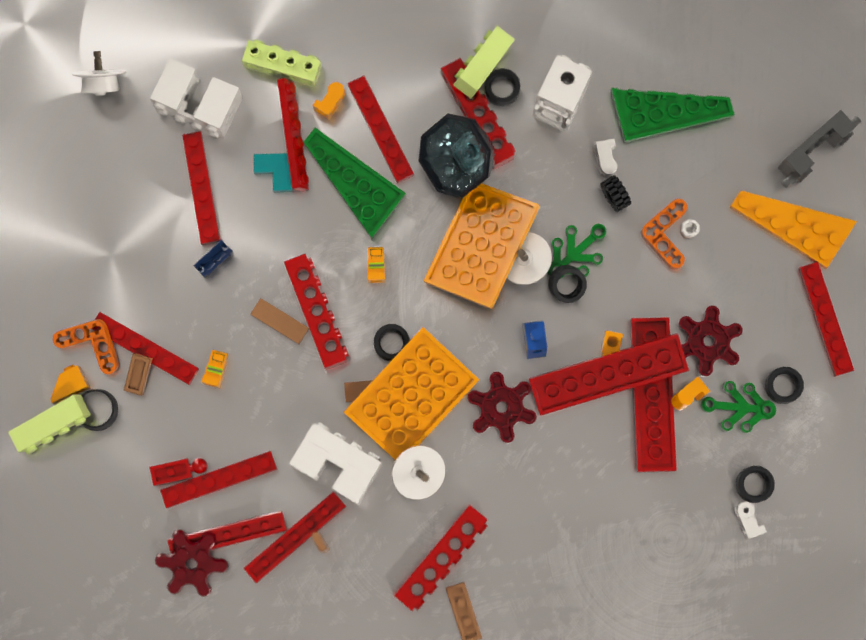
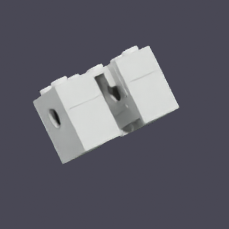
[533,55,592,132]
[150,58,243,138]
[290,423,382,505]

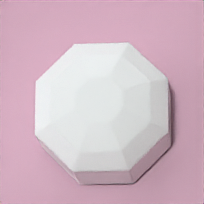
[680,219,700,239]

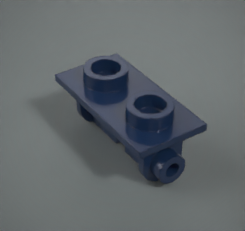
[193,240,233,278]

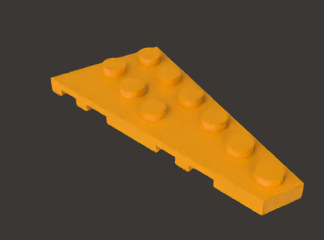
[730,191,857,269]

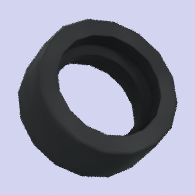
[484,68,521,106]
[548,265,587,303]
[374,324,410,361]
[765,367,804,404]
[736,466,775,503]

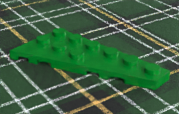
[611,88,735,143]
[304,128,406,239]

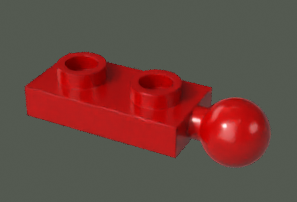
[150,458,207,486]

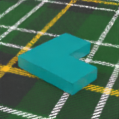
[254,153,292,192]

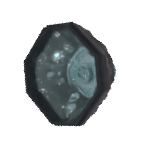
[418,113,495,198]

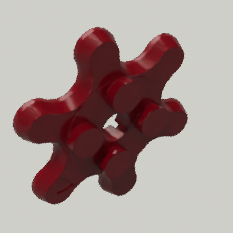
[679,305,743,376]
[468,372,537,443]
[155,530,228,597]

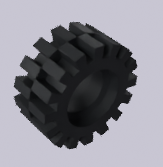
[600,175,631,212]

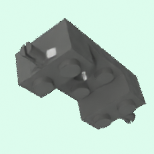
[778,110,861,188]

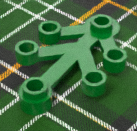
[547,224,606,279]
[700,381,776,433]

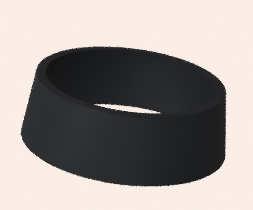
[81,389,118,431]

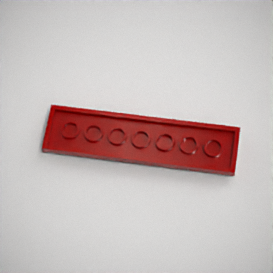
[630,317,677,472]
[529,333,689,416]

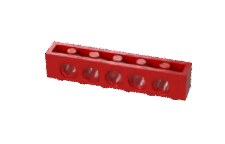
[441,58,516,169]
[284,254,349,370]
[394,505,488,611]

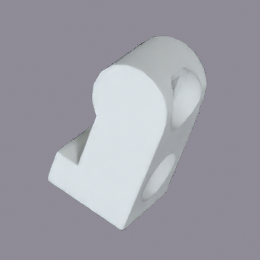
[594,139,617,178]
[735,502,767,540]

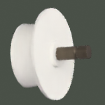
[72,51,126,95]
[507,232,552,285]
[392,446,445,500]

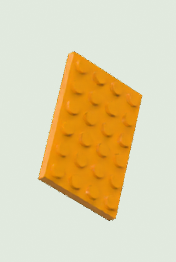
[423,183,540,309]
[344,327,479,461]

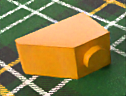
[50,365,90,405]

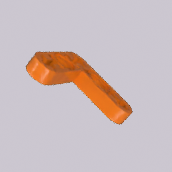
[641,199,687,270]
[53,319,119,374]

